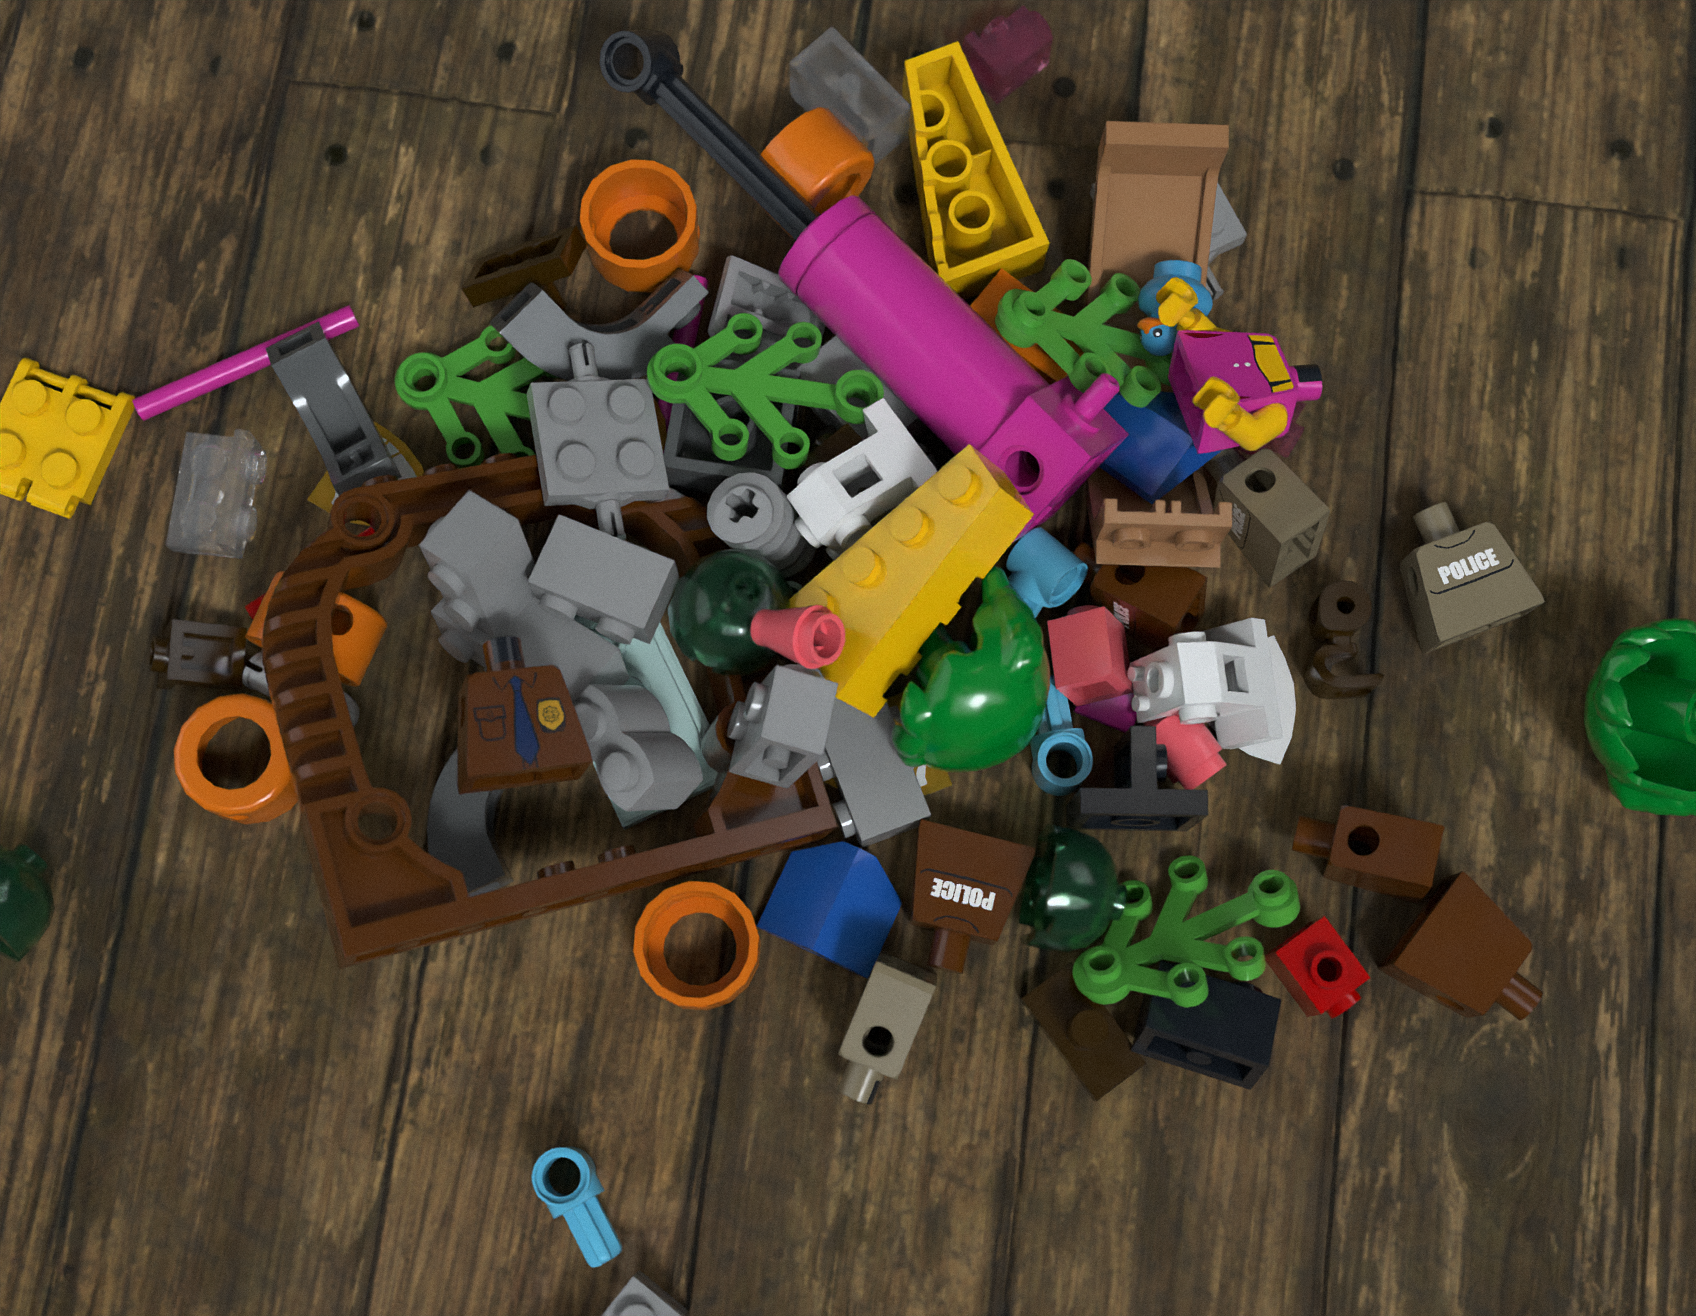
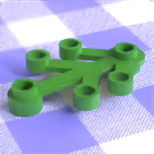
[995,259,1173,408]
[647,313,884,469]
[395,325,559,469]
[1073,855,1300,1007]

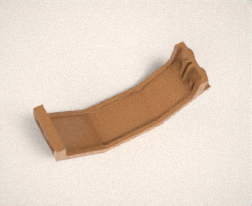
[1084,121,1232,568]

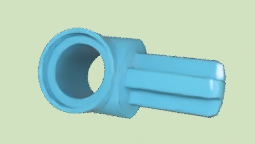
[1006,527,1088,618]
[1030,675,1093,796]
[532,1146,622,1268]

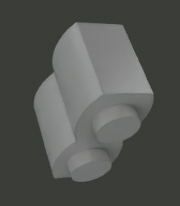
[573,684,703,811]

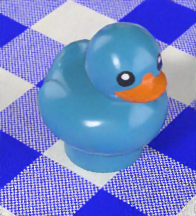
[1137,260,1213,356]

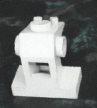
[786,398,937,560]
[1127,618,1283,749]

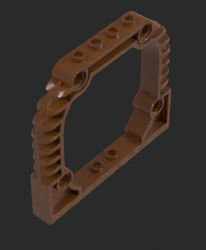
[262,453,837,969]

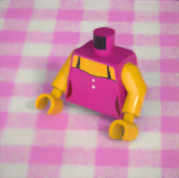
[1156,277,1322,454]

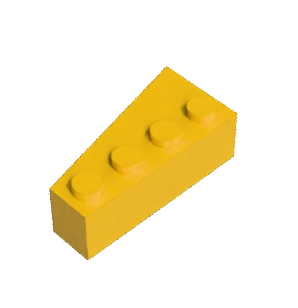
[902,41,1049,300]
[782,444,1034,718]

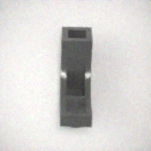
[489,267,709,381]
[265,321,402,496]
[427,748,514,897]

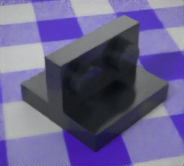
[1066,726,1208,832]

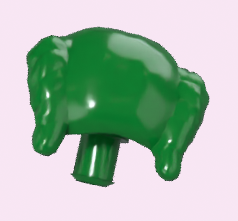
[891,566,1050,773]
[1584,618,1696,816]

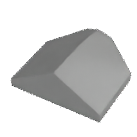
[707,255,825,370]

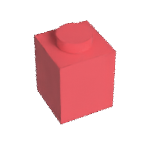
[1047,605,1133,706]

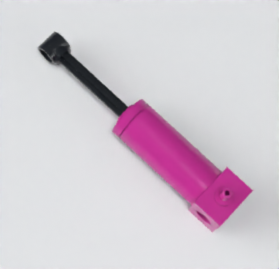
[600,30,1129,543]

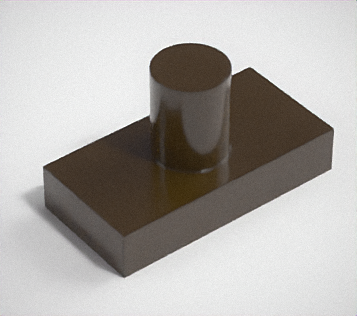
[461,225,587,311]
[1020,962,1147,1101]

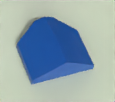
[1099,391,1224,504]
[756,841,902,979]

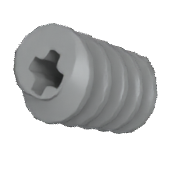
[707,472,816,579]

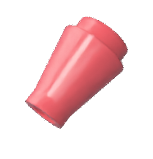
[750,605,845,669]

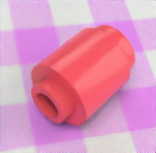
[1143,714,1227,790]

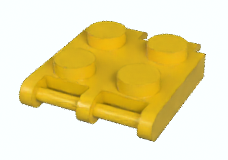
[0,357,135,519]

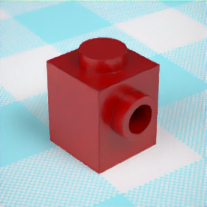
[1264,916,1371,1019]

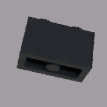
[1131,960,1282,1090]

